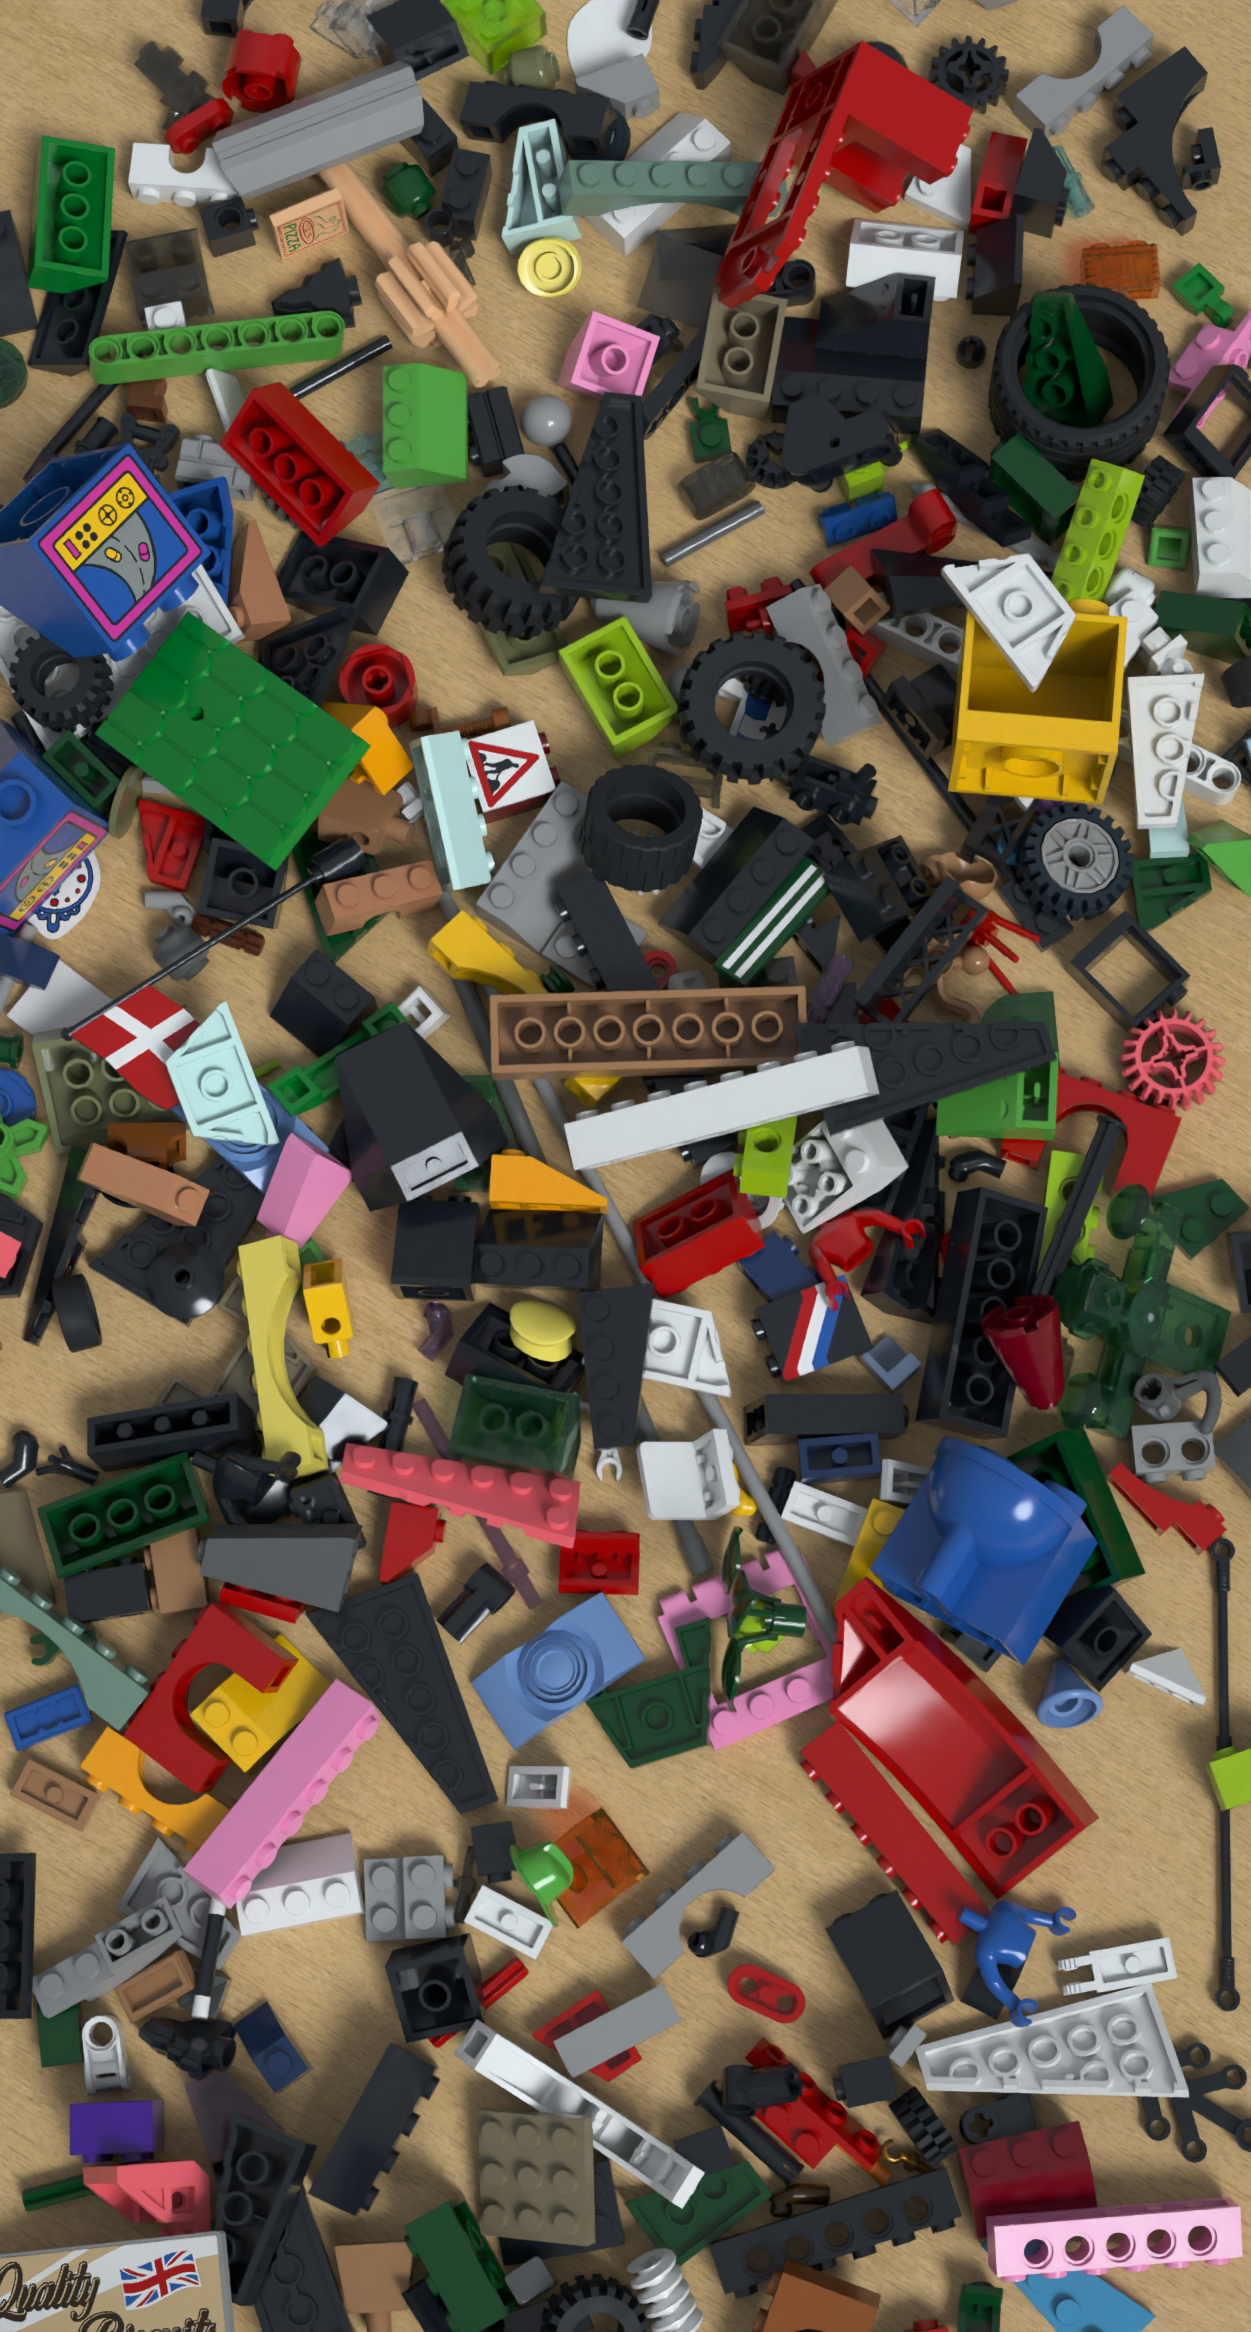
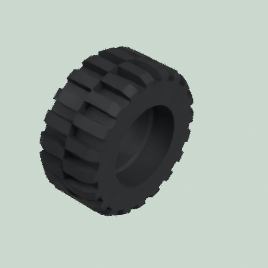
[441,486,580,638]
[676,630,826,785]

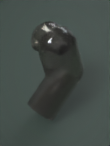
[449,238,477,287]

